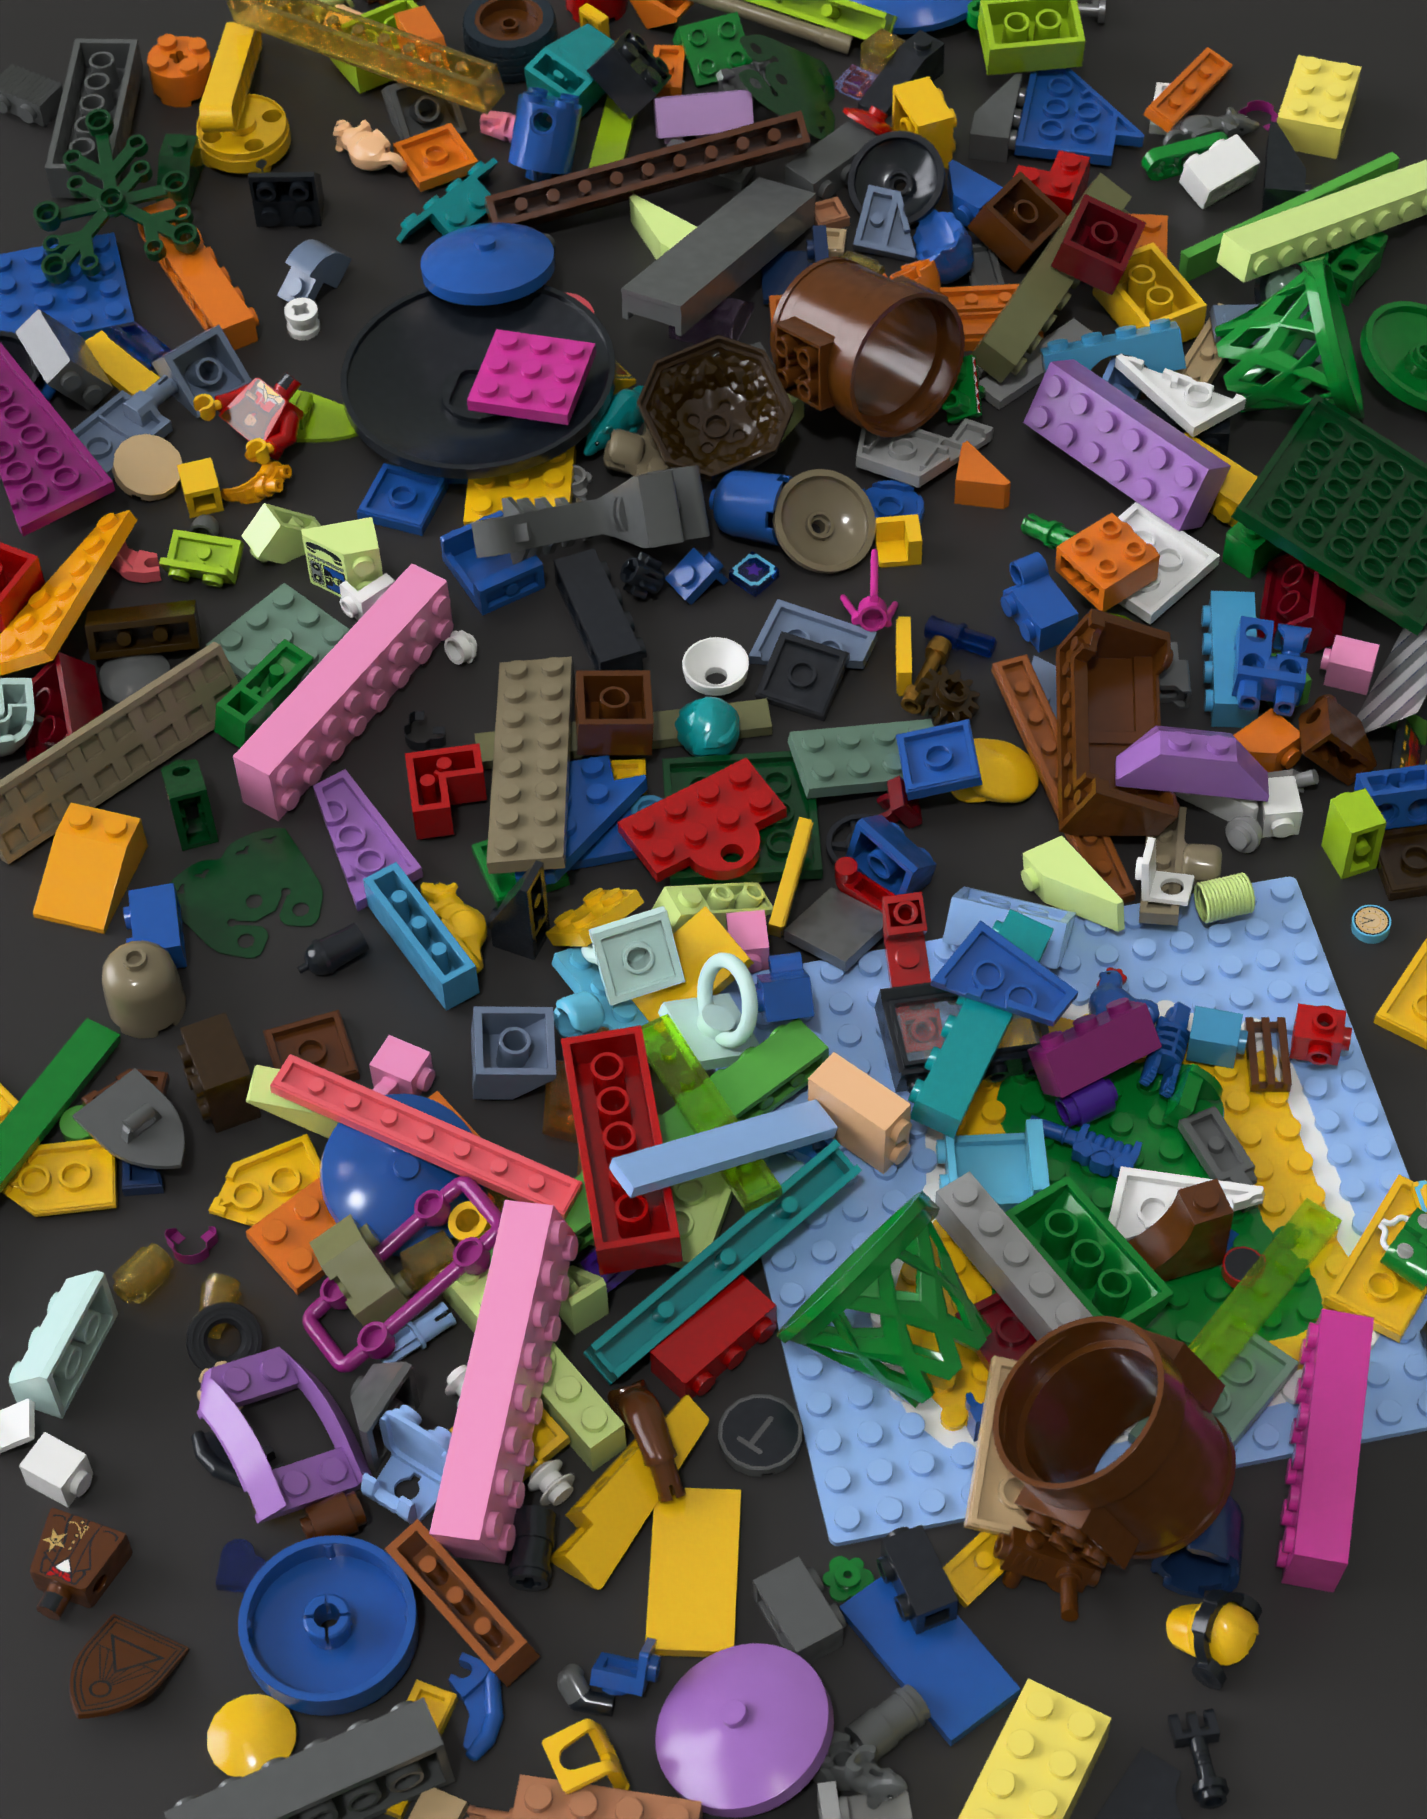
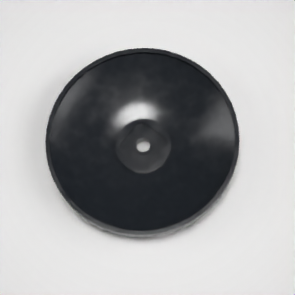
[341,285,616,479]

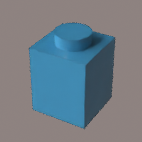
[1186,1005,1248,1069]

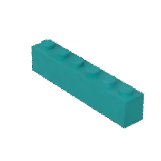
[908,909,1054,1139]

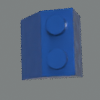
[845,814,937,895]

